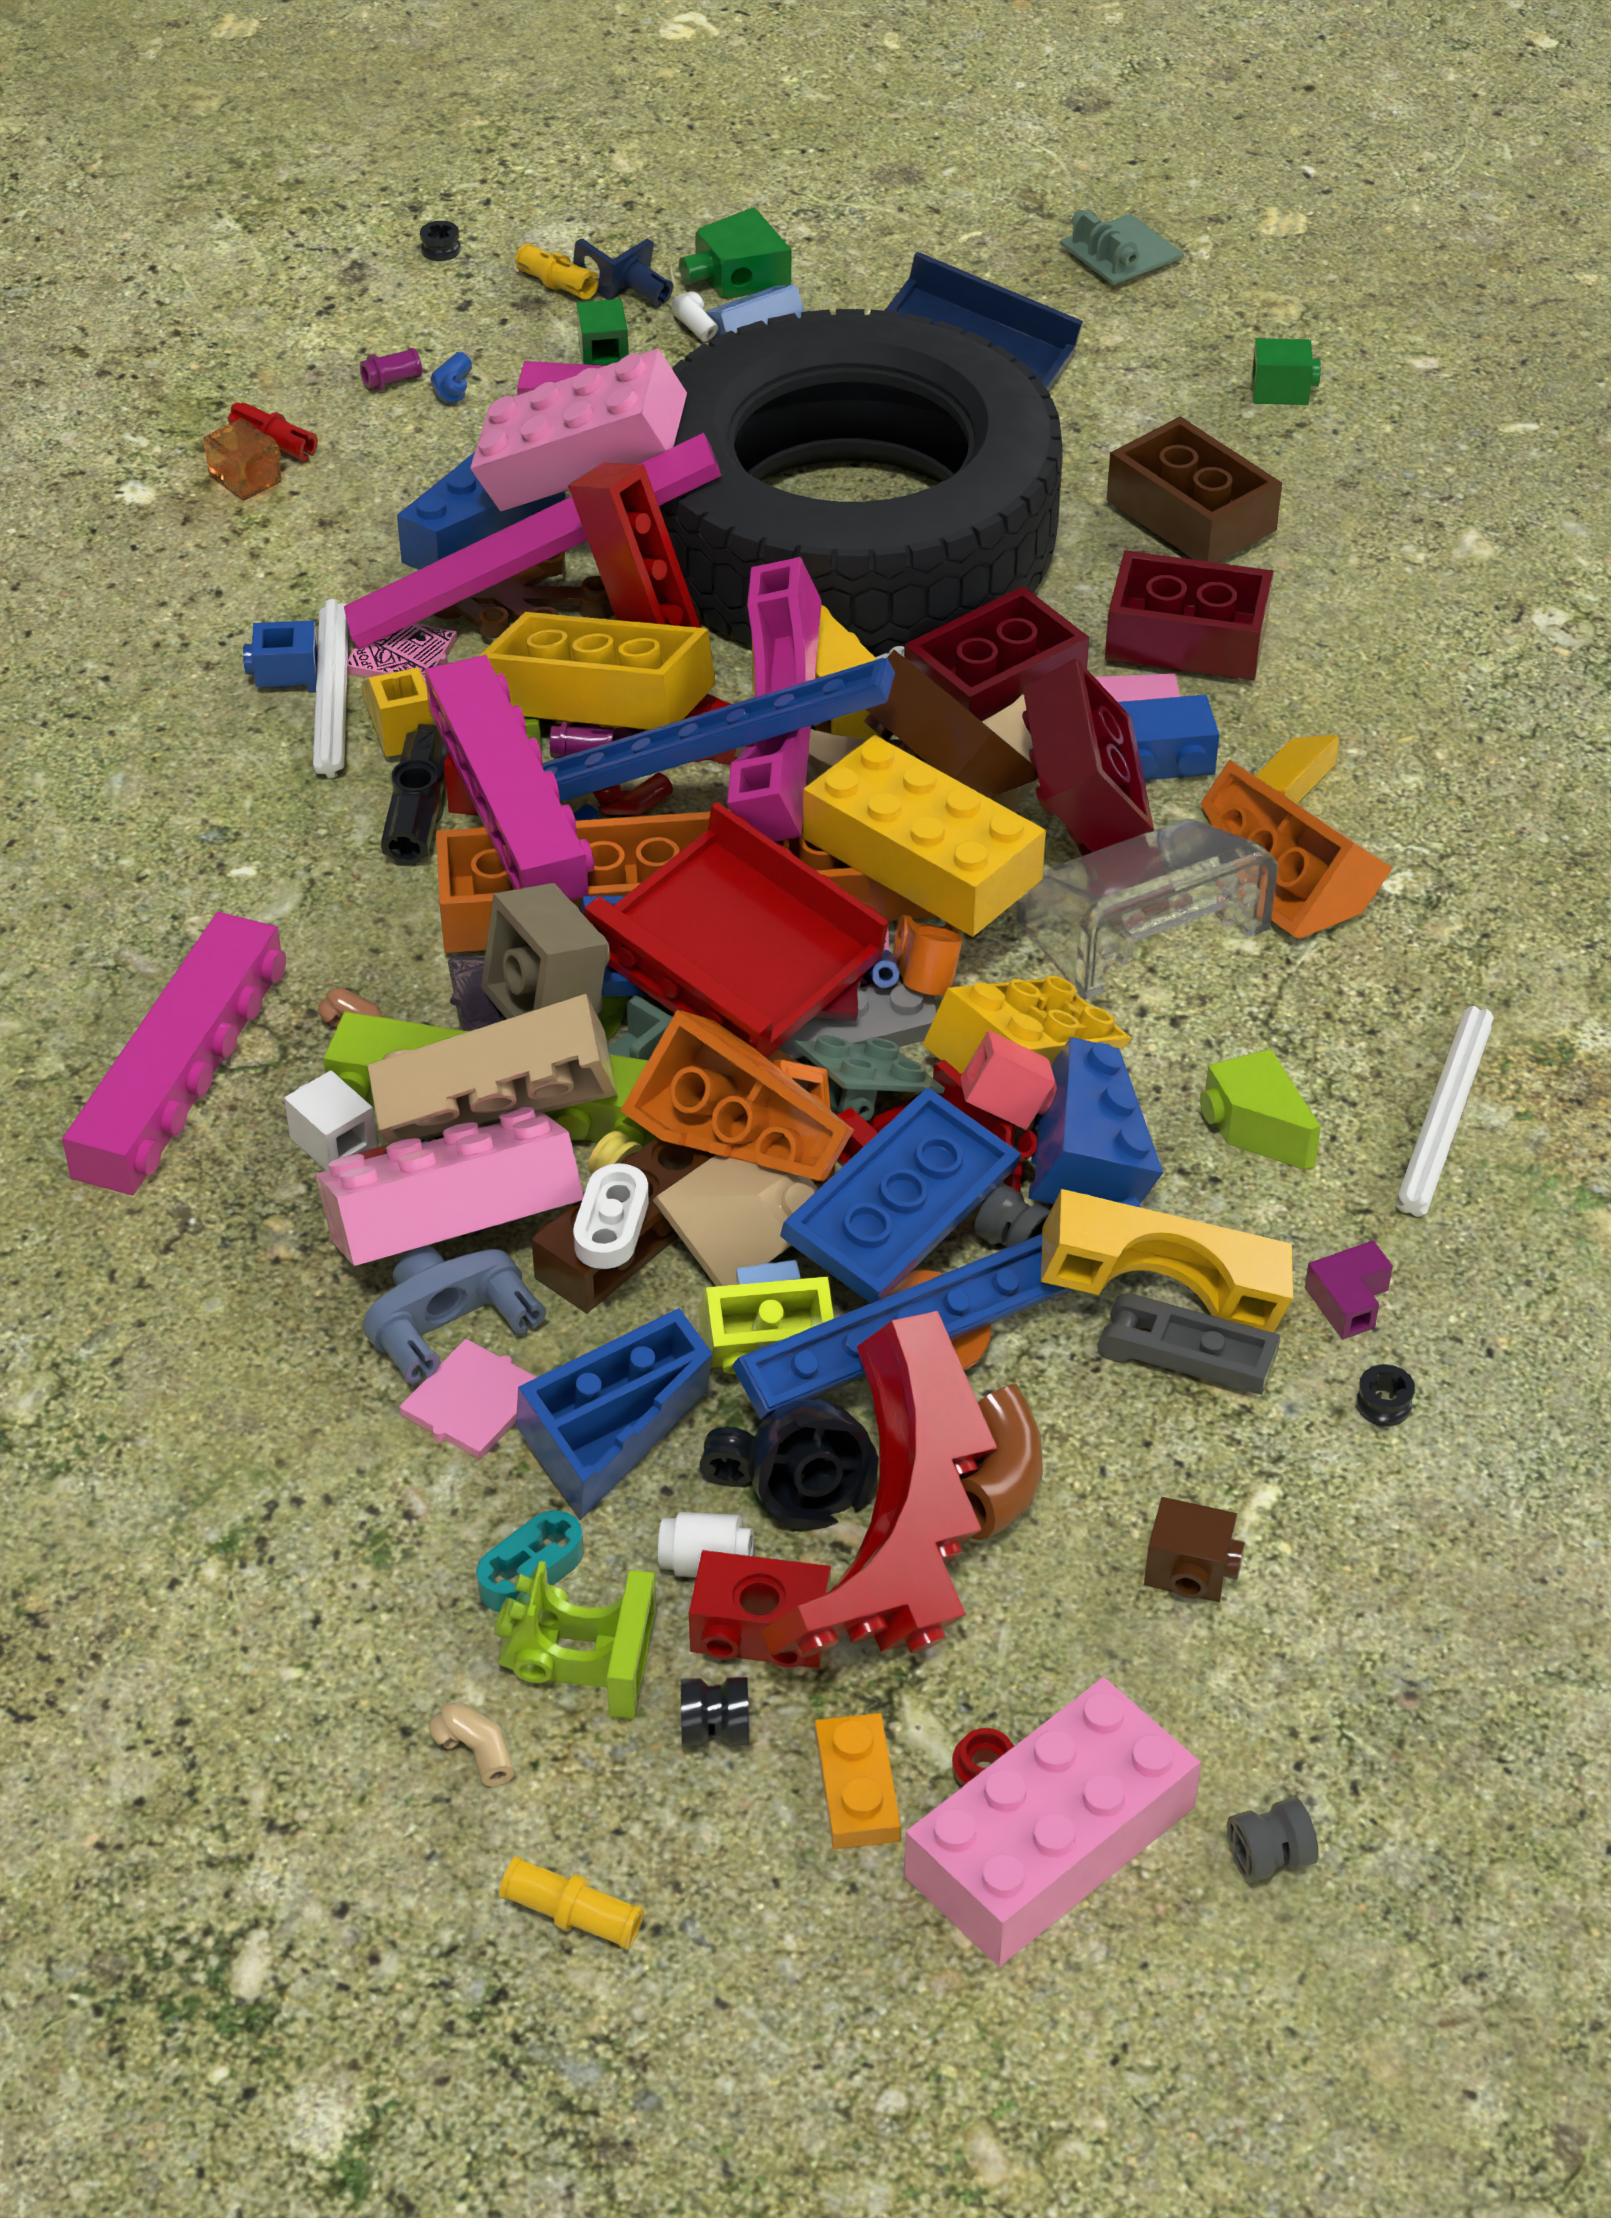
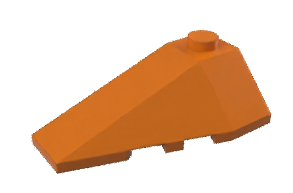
[620,1010,854,1182]

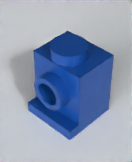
[243,620,318,693]

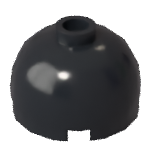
[748,1399,879,1530]

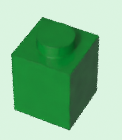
[576,299,629,366]
[1251,338,1321,405]

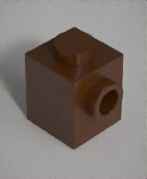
[1144,1497,1245,1602]

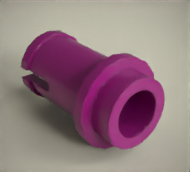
[360,348,422,391]
[550,721,616,758]

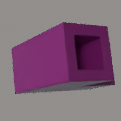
[1305,1240,1393,1340]

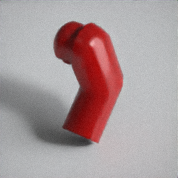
[593,772,673,815]

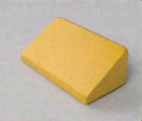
[1255,735,1339,804]

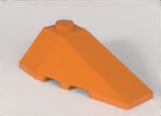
[1200,759,1393,939]

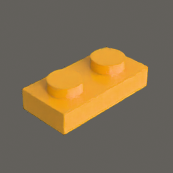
[815,1713,901,1849]

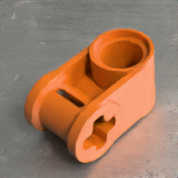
[893,915,963,996]

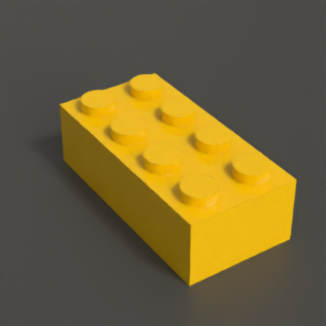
[479,612,716,731]
[803,735,1046,937]

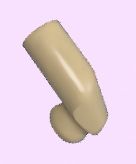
[429,1702,514,1787]

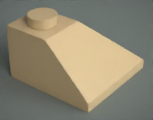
[653,1154,818,1286]

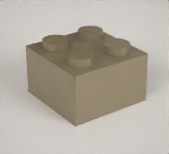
[481,883,610,1019]

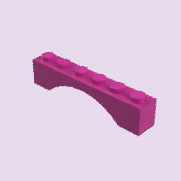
[727,557,822,841]

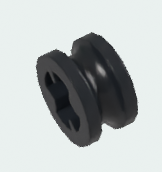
[420,221,460,261]
[1356,1364,1415,1427]
[700,1426,754,1487]

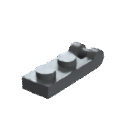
[1097,1293,1281,1395]

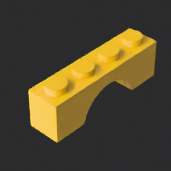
[1041,1189,1293,1333]

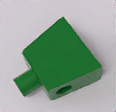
[679,207,792,299]

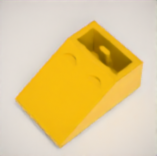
[922,976,1132,1074]

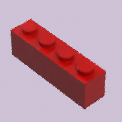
[568,462,701,628]

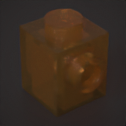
[203,418,282,501]

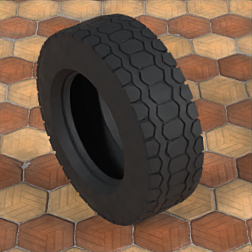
[659,309,1063,658]

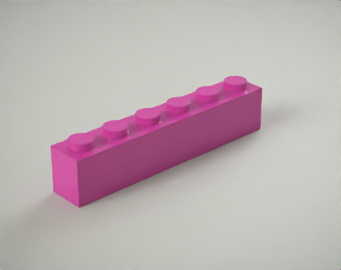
[425,655,594,900]
[62,911,286,1196]

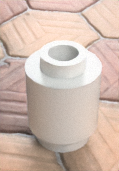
[658,1512,754,1577]

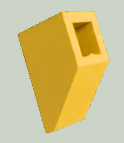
[361,667,434,758]

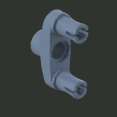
[362,1246,546,1384]

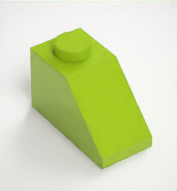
[1200,1049,1321,1169]

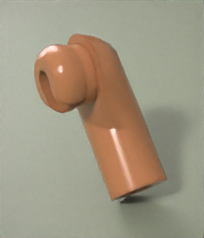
[318,988,384,1027]

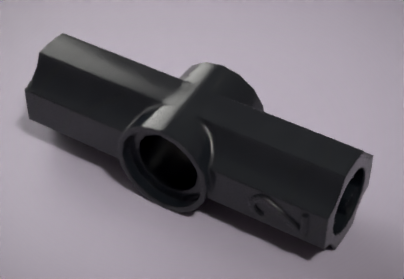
[381,724,449,865]

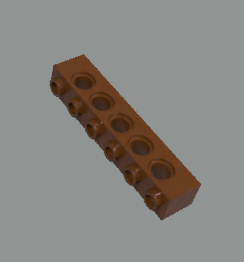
[531,1049,808,1314]

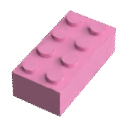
[470,348,687,512]
[315,1107,584,1266]
[904,1677,1201,1968]

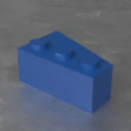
[397,452,566,570]
[1028,1037,1163,1204]
[516,1308,712,1520]

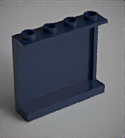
[884,251,1083,392]

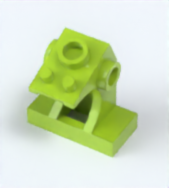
[494,1561,657,1719]

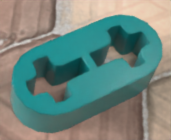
[476,1510,584,1612]

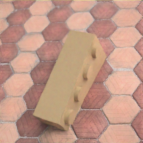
[367,994,618,1145]

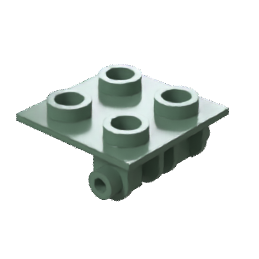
[1060,210,1184,285]
[793,1035,945,1121]

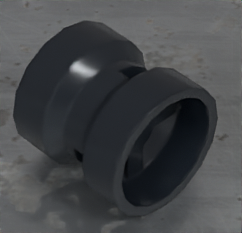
[681,1677,749,1747]

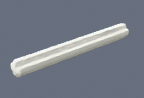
[313,599,349,778]
[1396,1006,1494,1217]

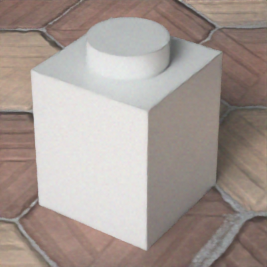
[284,1070,378,1171]

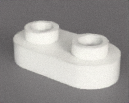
[573,1163,649,1269]

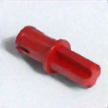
[227,402,318,462]

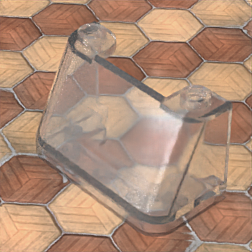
[1016,818,1278,1000]

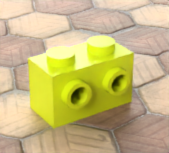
[698,1277,834,1374]

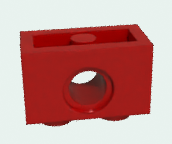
[688,1550,831,1668]

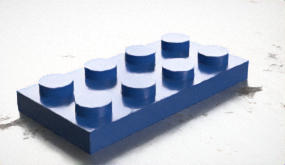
[780,1087,1021,1303]

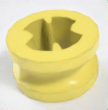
[588,1131,643,1174]

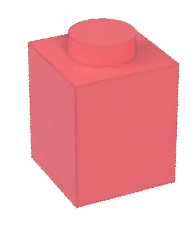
[960,1030,1057,1130]

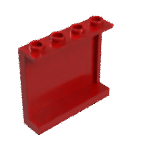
[583,802,889,1058]

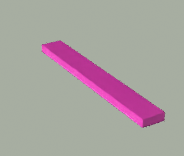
[344,433,721,649]

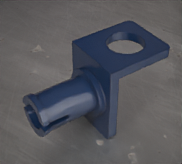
[573,238,674,307]

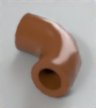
[961,1384,1043,1540]

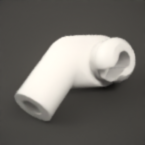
[672,292,719,342]

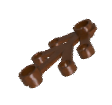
[433,551,614,638]

